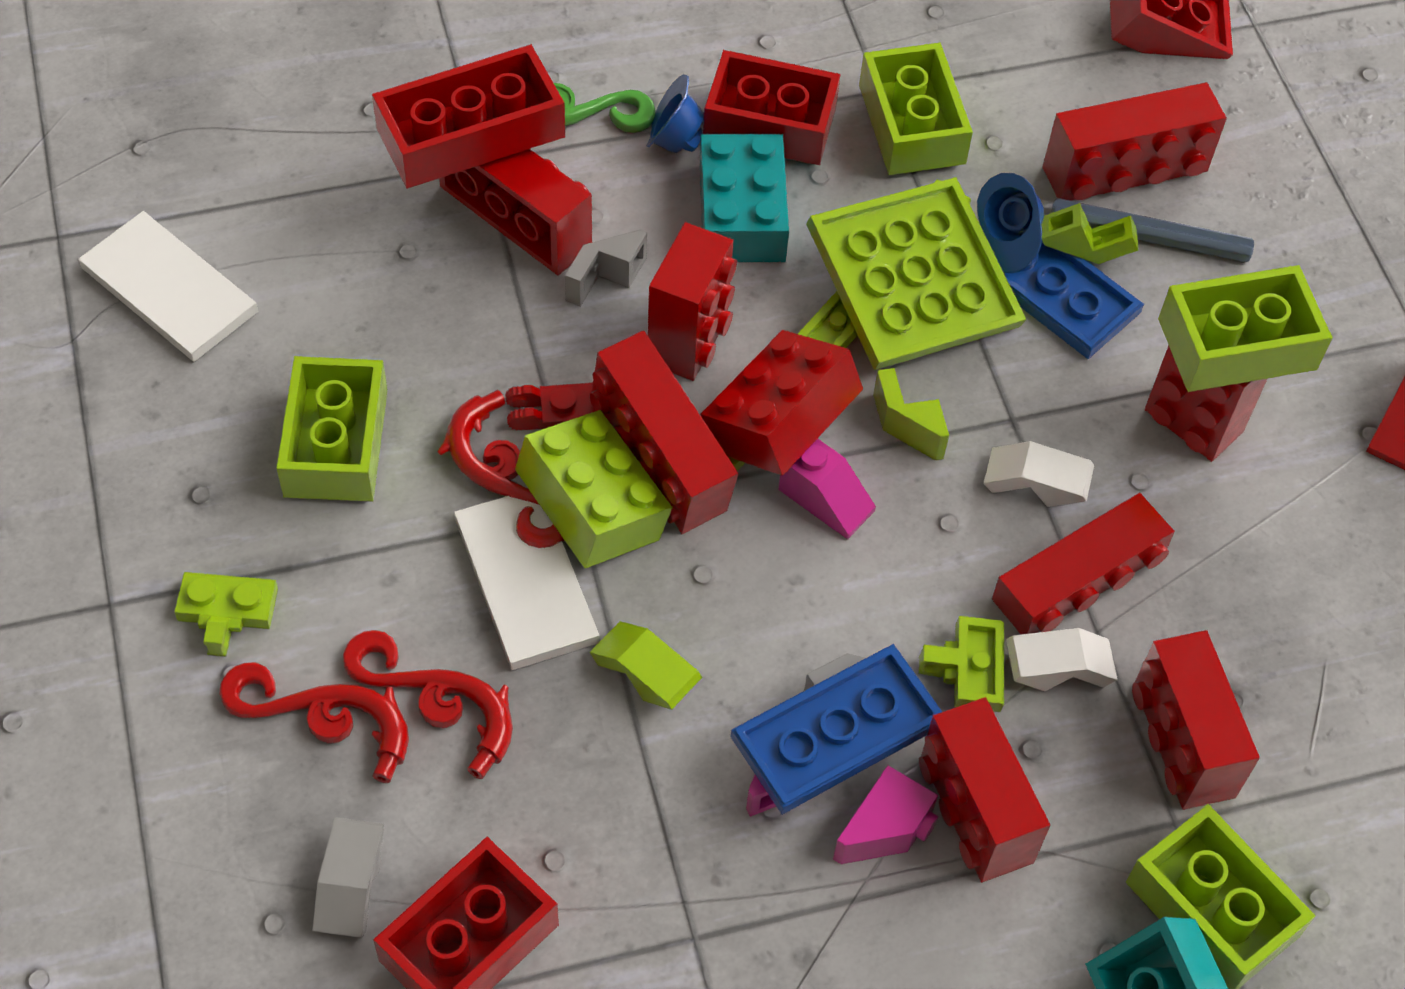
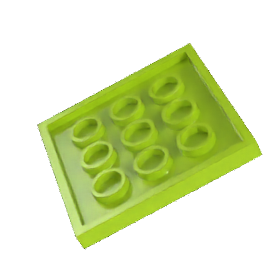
[806,177,1026,370]

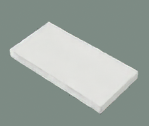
[78,211,259,362]
[454,496,600,671]

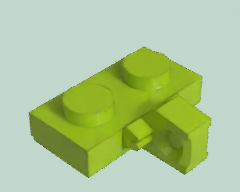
[175,572,278,657]
[918,616,1004,712]

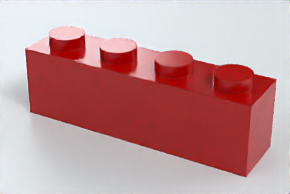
[992,492,1175,635]

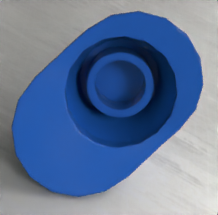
[646,74,704,153]
[977,173,1044,273]

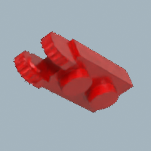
[505,382,606,431]

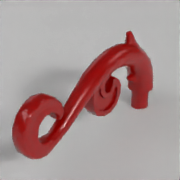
[437,390,564,548]
[343,630,513,779]
[219,662,409,783]

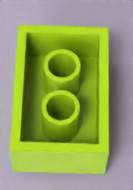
[859,42,973,175]
[1158,265,1333,392]
[276,356,388,502]
[515,410,672,569]
[1125,804,1316,989]

